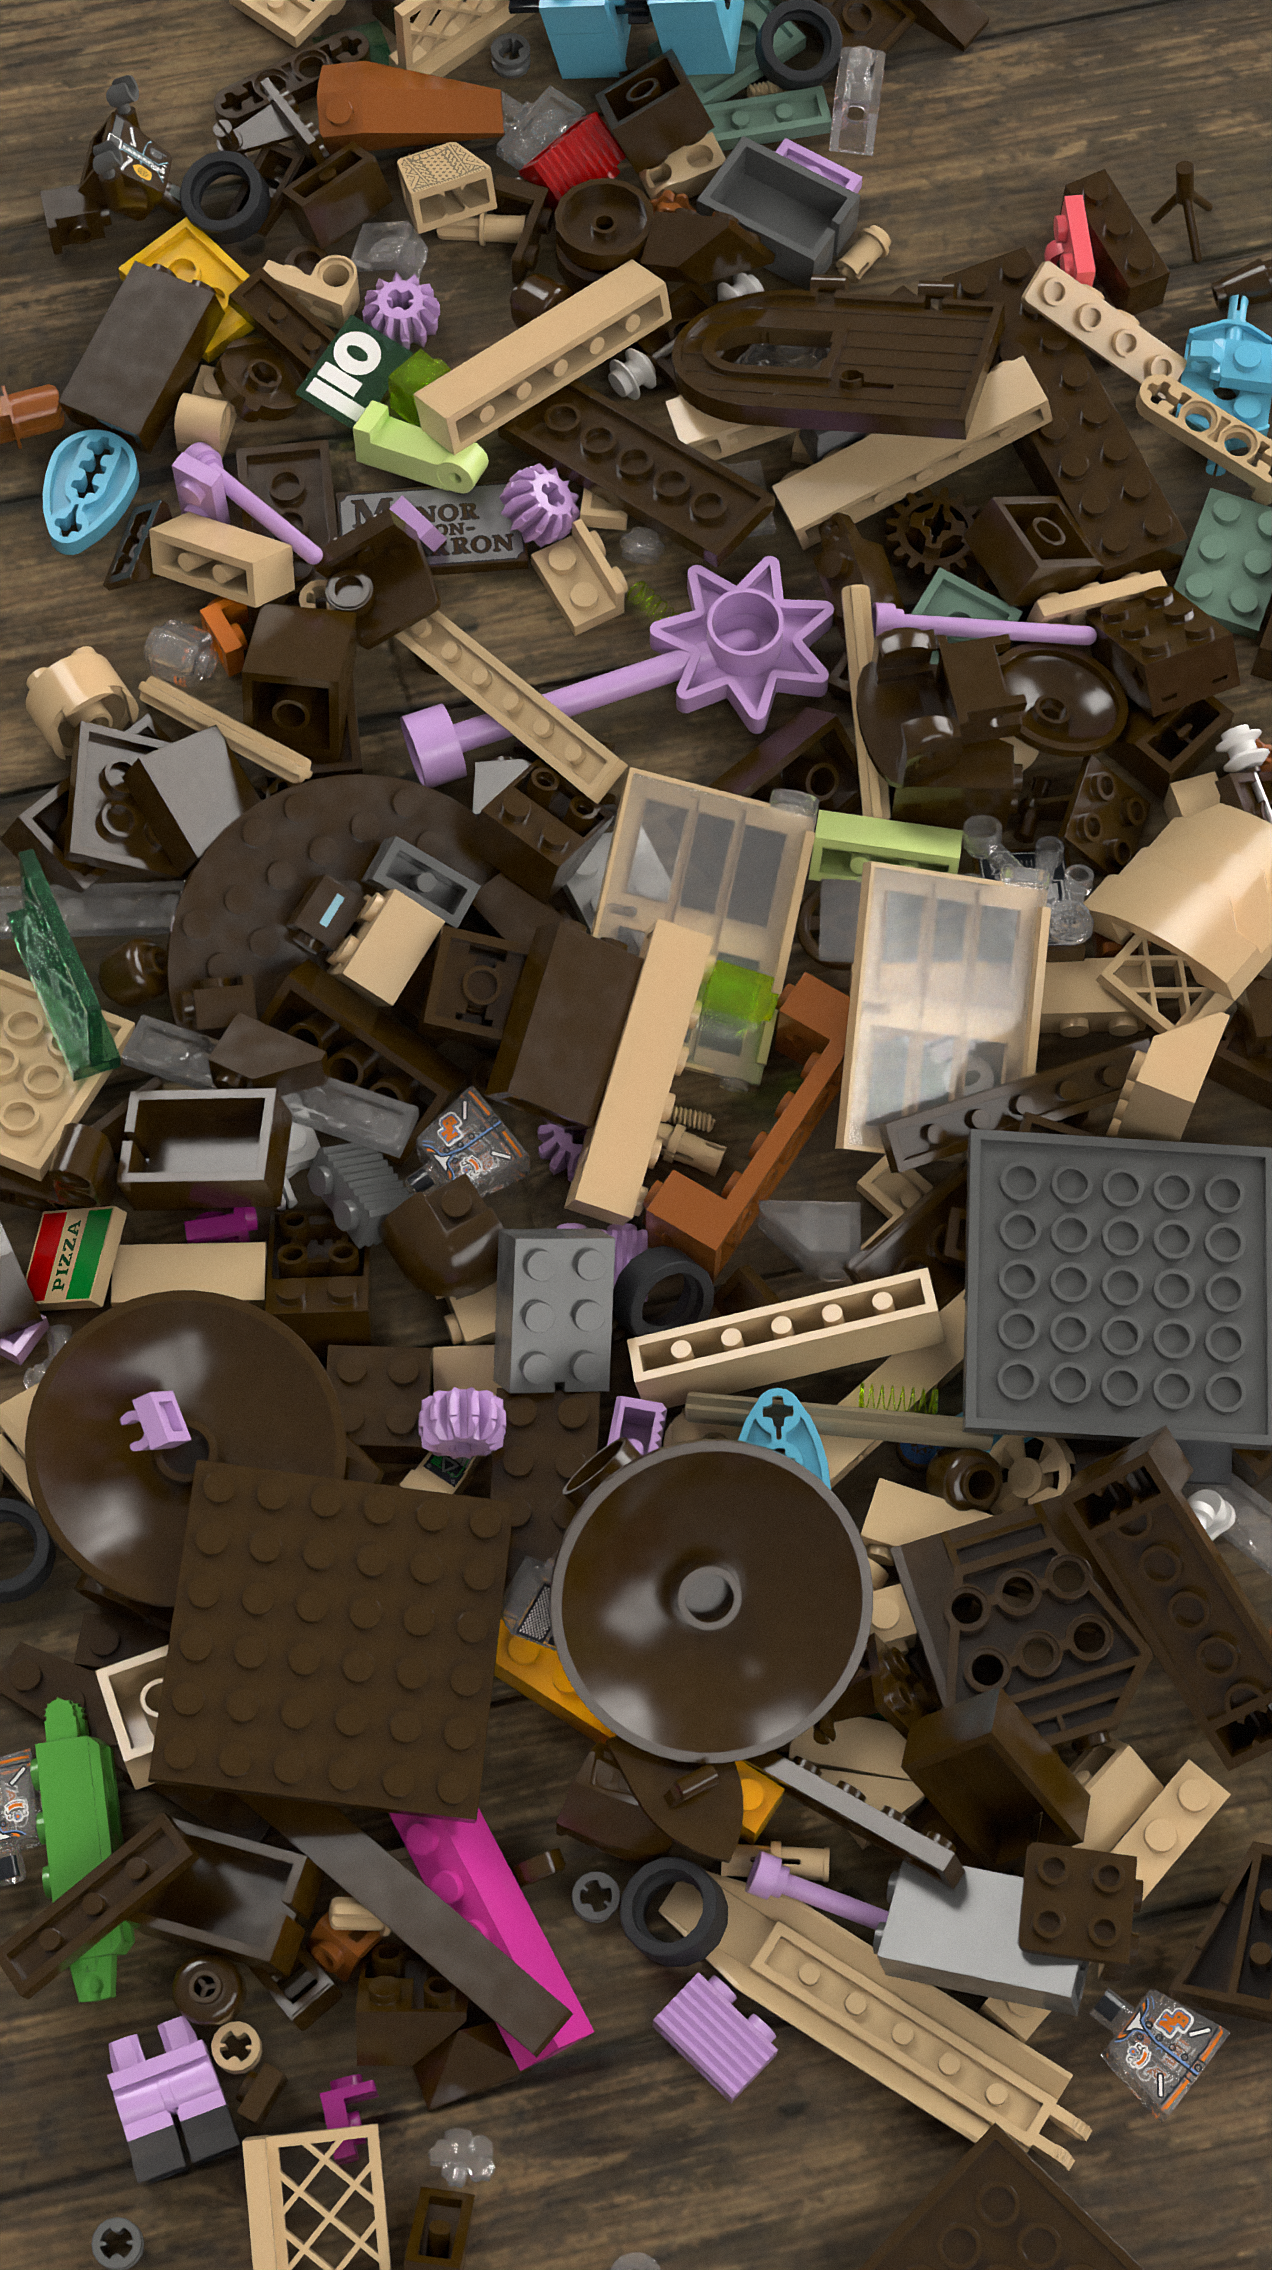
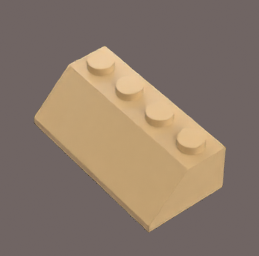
[1106,1012,1230,1142]

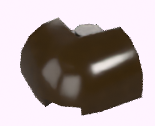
[379,1173,504,1300]

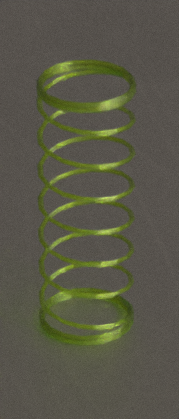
[627,581,680,622]
[859,1383,938,1415]

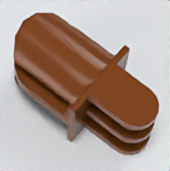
[0,384,65,449]

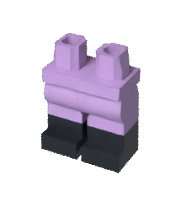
[107,2016,243,2187]

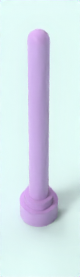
[184,442,323,565]
[872,602,1097,645]
[745,1851,889,1930]

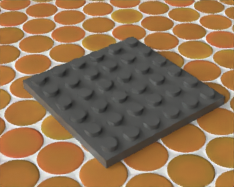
[962,1129,1272,1451]

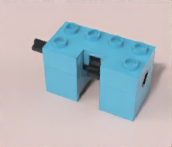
[508,0,745,79]

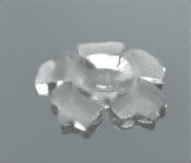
[428,2128,495,2188]

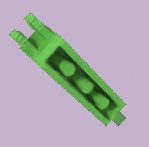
[30,1697,135,2002]

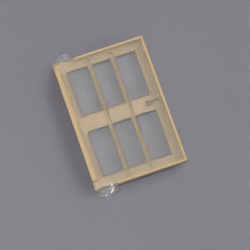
[590,767,820,1093]
[835,861,1051,1164]

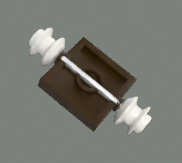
[608,272,764,400]
[1215,724,1272,824]

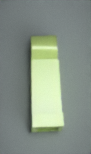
[353,400,489,494]

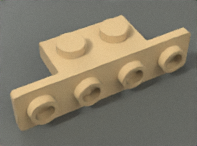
[1021,261,1187,399]

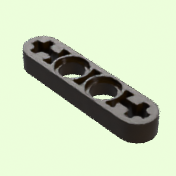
[214,30,371,130]

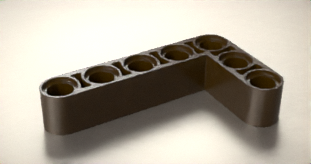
[0,1123,118,1212]

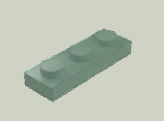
[703,86,832,151]

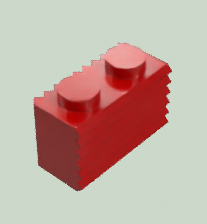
[519,111,627,211]

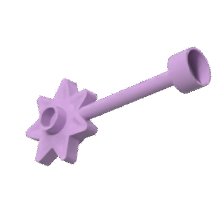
[400,556,834,788]

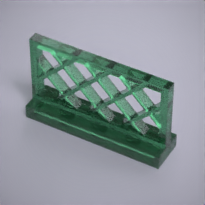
[6,848,121,1081]

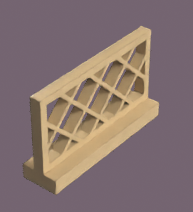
[389,0,535,77]
[1096,934,1234,1034]
[242,2123,392,2270]

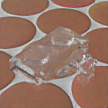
[496,86,585,170]

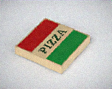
[25,1206,127,1311]

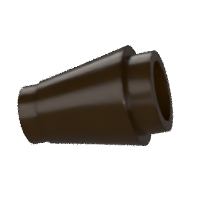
[1211,258,1272,309]

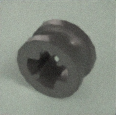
[491,33,531,79]
[571,1872,620,1923]
[91,2217,145,2270]

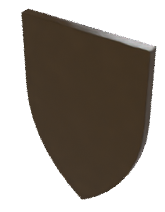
[605,1735,743,1863]

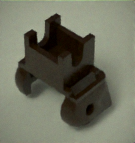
[856,627,1027,789]

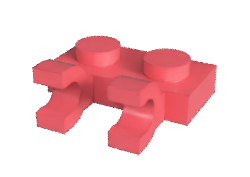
[1044,195,1096,287]

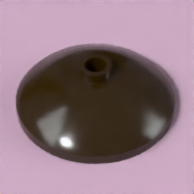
[999,642,1128,757]

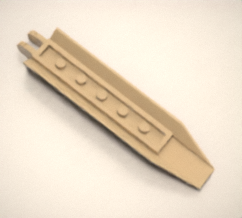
[658,1871,1092,2171]

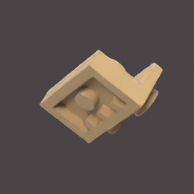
[531,518,628,636]

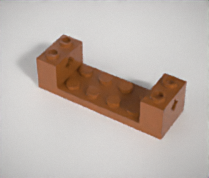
[642,972,850,1284]

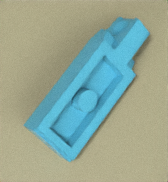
[1186,338,1272,394]

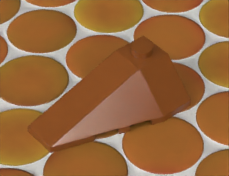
[317,61,505,155]

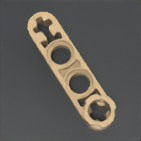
[1136,374,1272,506]

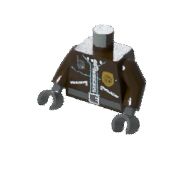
[78,75,182,221]

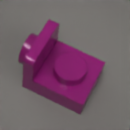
[184,1207,259,1244]
[320,2074,379,2165]

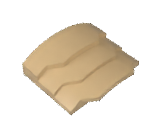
[1078,803,1272,1001]

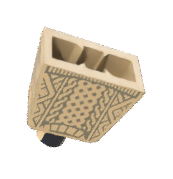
[397,142,497,234]

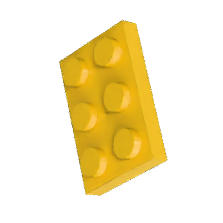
[118,217,254,363]

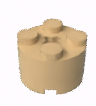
[26,646,139,760]

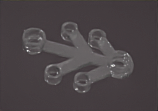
[959,815,1094,945]

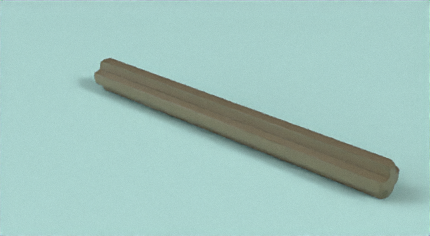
[685,1392,994,1450]

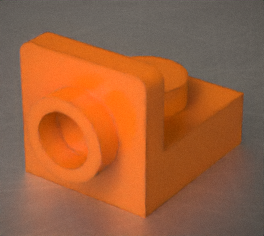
[200,596,249,677]

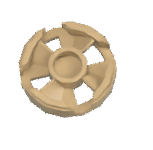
[990,1435,1076,1516]

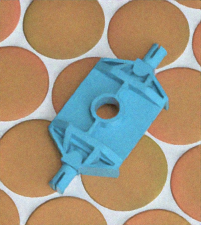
[1175,295,1272,476]

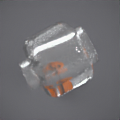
[144,619,218,688]

